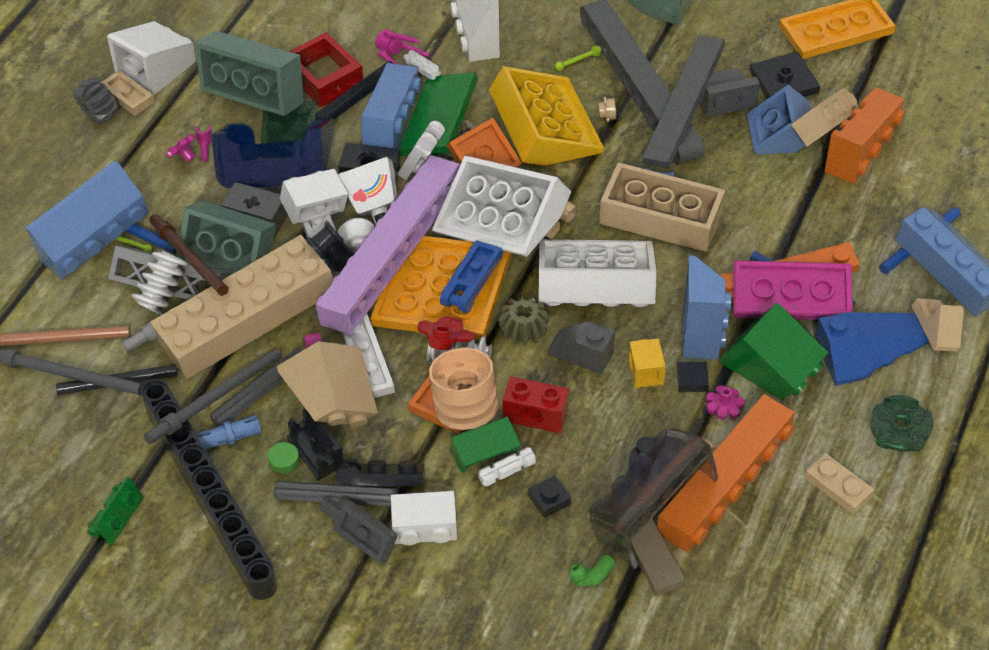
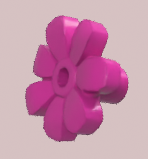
[166,133,196,162]
[706,385,744,420]

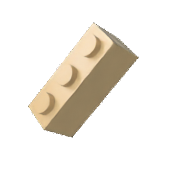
[791,88,859,146]

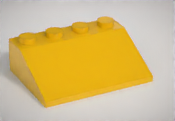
[489,66,605,166]

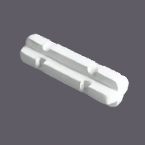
[404,50,441,80]
[478,447,536,486]

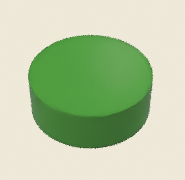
[268,442,299,474]

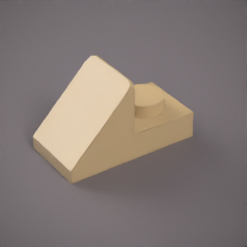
[912,298,964,352]

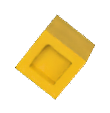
[628,338,666,388]

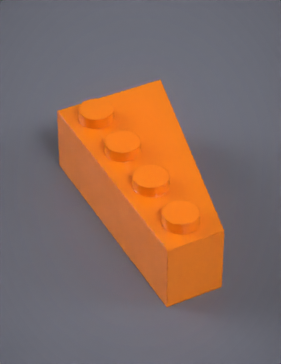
[825,87,906,184]

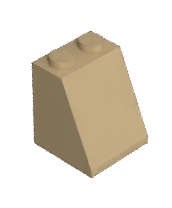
[277,341,378,428]

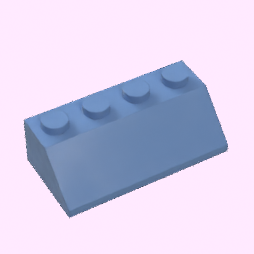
[26,161,149,280]
[895,207,989,317]

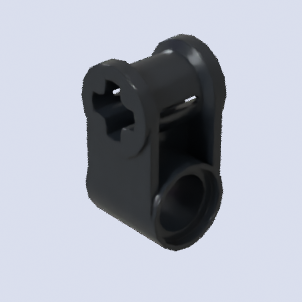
[305,221,354,272]

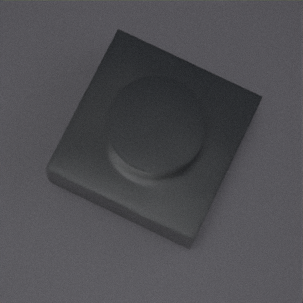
[528,476,571,518]

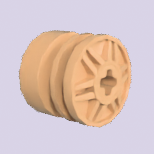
[429,348,498,430]

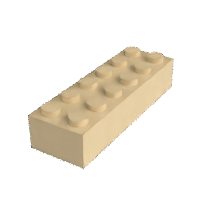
[150,235,333,380]

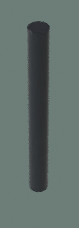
[56,364,177,395]

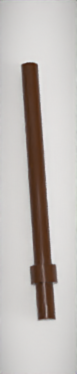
[149,214,229,296]

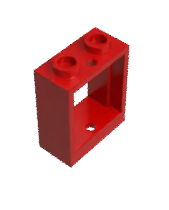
[288,32,363,108]

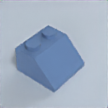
[747,85,810,154]

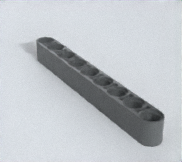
[580,0,705,165]

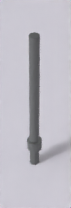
[0,348,143,395]
[144,348,282,444]

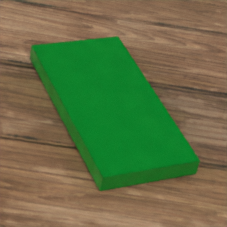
[399,72,478,156]

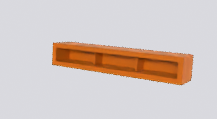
[657,394,795,553]

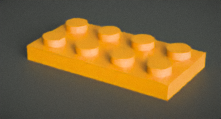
[779,0,896,59]

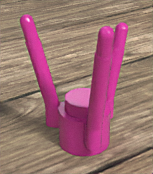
[375,29,429,64]

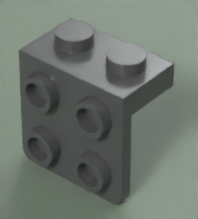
[700,68,760,117]

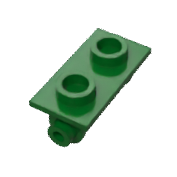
[87,477,144,546]

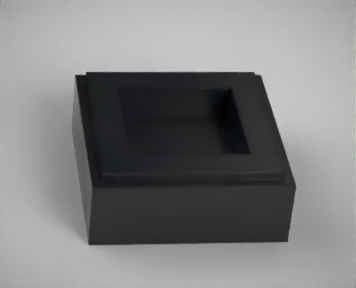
[676,362,709,392]

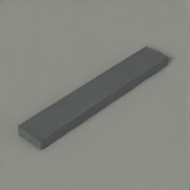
[642,36,725,168]

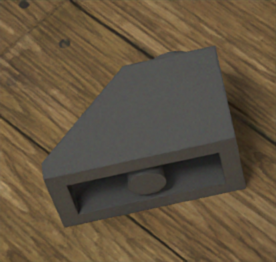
[548,321,615,374]

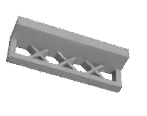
[108,246,230,300]

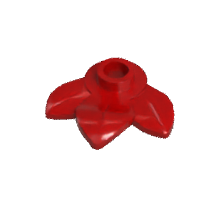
[417,316,476,350]

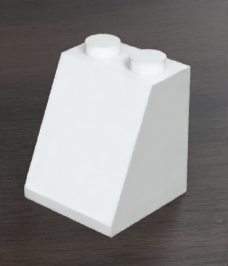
[107,21,196,96]

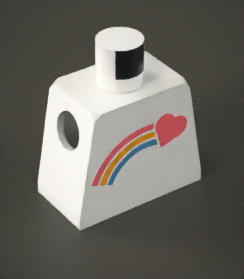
[338,157,398,226]

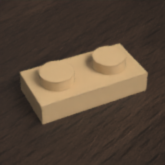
[101,70,155,116]
[804,453,875,515]

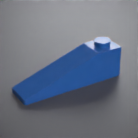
[815,312,930,386]

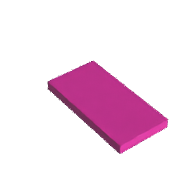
[733,261,853,320]

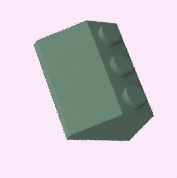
[177,200,276,275]

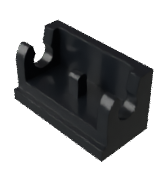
[287,409,344,481]

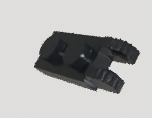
[335,459,425,486]

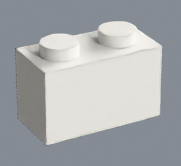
[280,169,348,224]
[391,491,457,545]

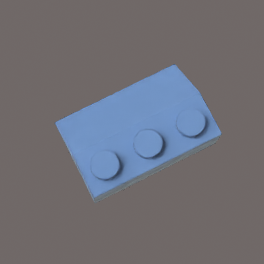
[683,255,731,360]

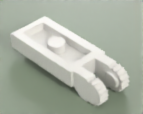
[398,120,445,180]

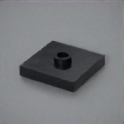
[749,52,820,99]

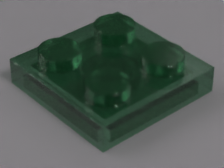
[260,101,318,148]

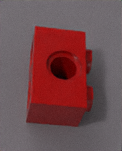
[502,376,569,434]

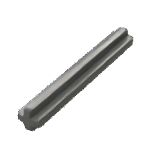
[210,348,302,427]
[274,481,398,506]

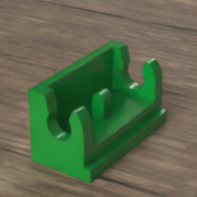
[449,417,521,473]

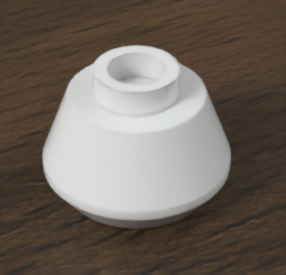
[338,218,375,254]

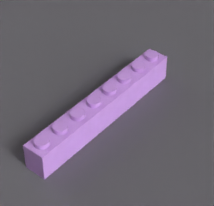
[316,155,460,335]

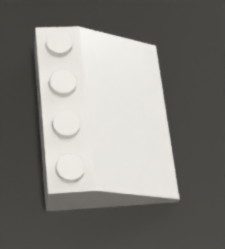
[447,0,500,62]
[432,156,571,257]
[539,239,657,307]

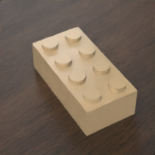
[599,162,725,252]

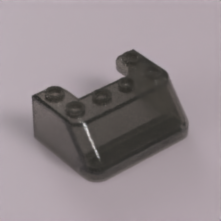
[589,427,719,570]

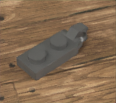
[319,495,398,563]

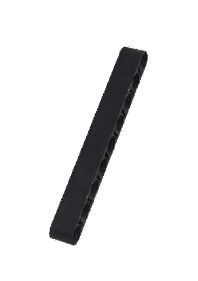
[141,379,277,600]

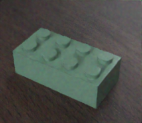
[195,30,304,116]

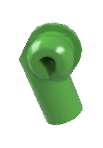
[569,554,616,587]

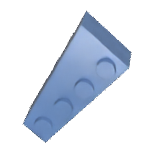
[361,63,422,149]

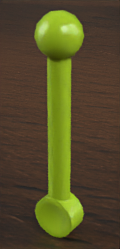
[554,46,601,71]
[115,236,153,253]

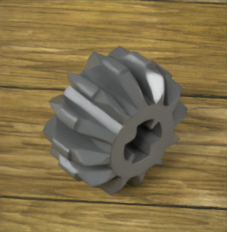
[74,77,118,124]

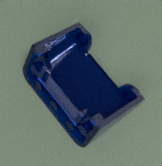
[211,118,334,188]

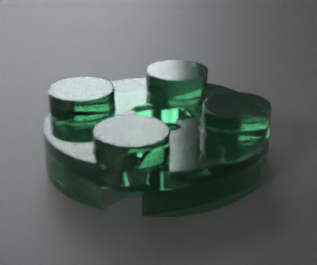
[870,395,933,452]

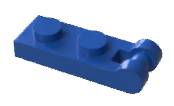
[440,240,503,313]

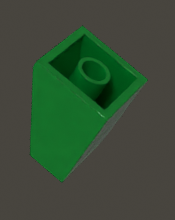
[718,302,829,400]

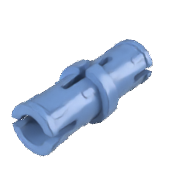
[197,415,261,450]

